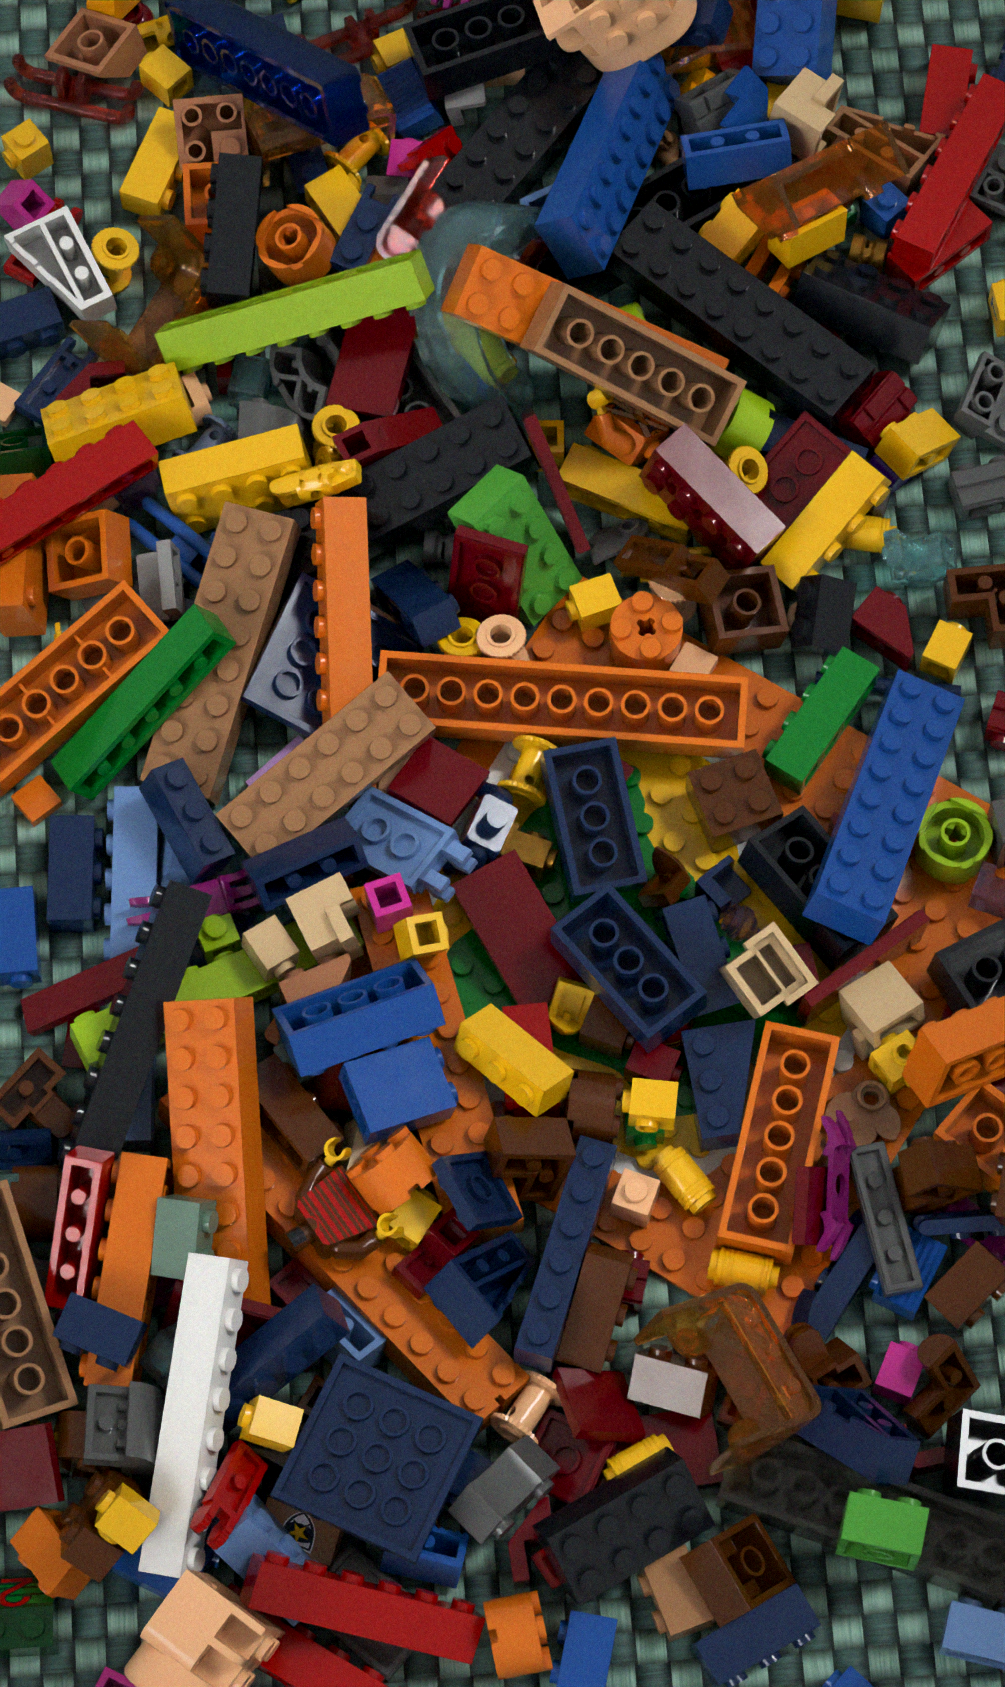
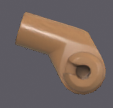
[656,130,679,167]

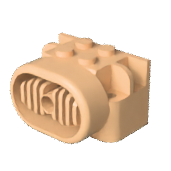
[533,0,697,72]
[124,1569,286,1687]

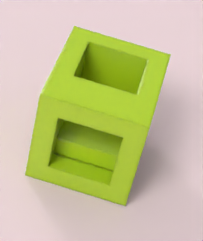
[197,913,242,965]

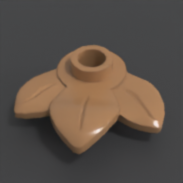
[824,1080,901,1146]

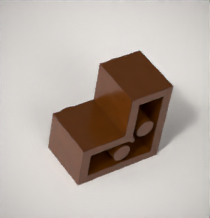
[942,563,1005,649]
[483,1115,576,1201]
[892,1136,984,1215]
[59,1466,148,1583]

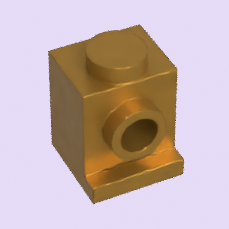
[500,822,559,881]

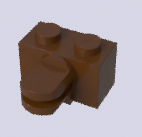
[0,1047,74,1139]
[773,1322,872,1409]

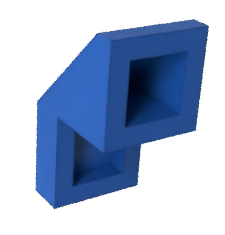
[719,65,768,129]

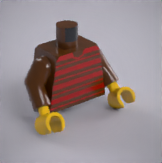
[283,1137,404,1260]

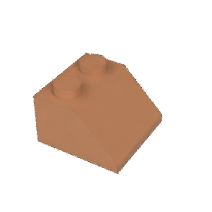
[44,7,148,78]

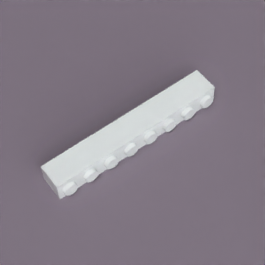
[138,1252,249,1578]

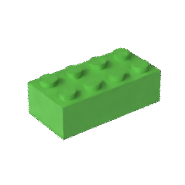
[447,464,582,627]

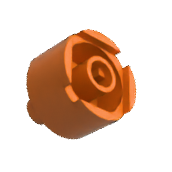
[255,204,337,286]
[609,591,683,671]
[345,1125,436,1216]
[483,1590,553,1680]

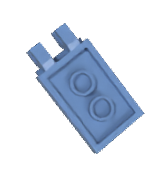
[345,787,478,903]

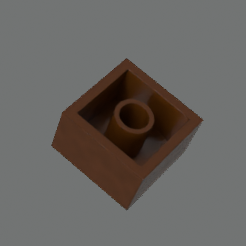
[699,565,789,656]
[685,749,783,853]
[679,1513,796,1628]

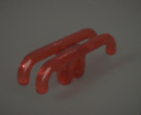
[293,0,430,75]
[3,53,144,125]

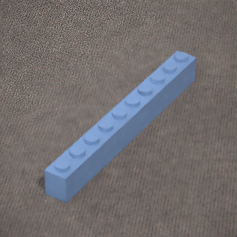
[102,786,161,1152]

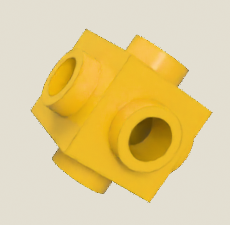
[867,1029,918,1095]

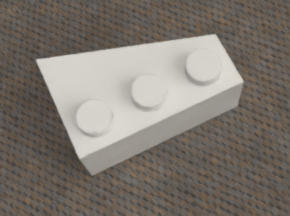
[4,205,117,324]

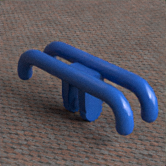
[129,496,212,589]

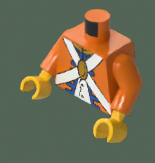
[584,388,669,466]

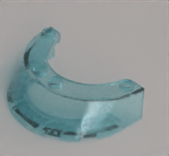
[409,200,545,417]

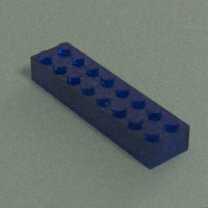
[164,0,370,147]

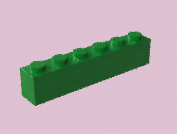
[50,604,237,800]

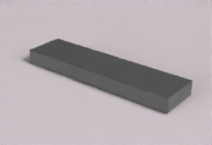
[850,1141,924,1298]

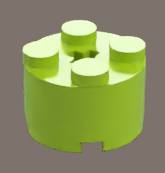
[707,388,775,460]
[914,797,993,884]

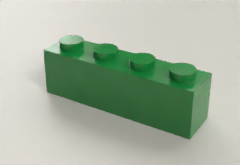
[762,646,881,795]

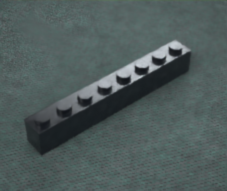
[57,880,213,1170]

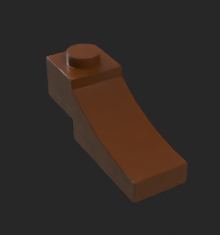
[613,534,730,605]

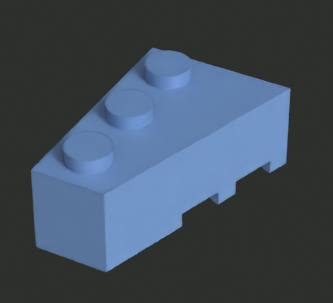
[211,1493,318,1627]

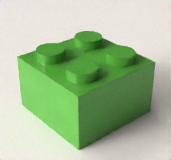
[835,1488,930,1571]

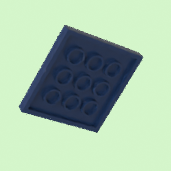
[241,572,424,737]
[270,1353,484,1565]

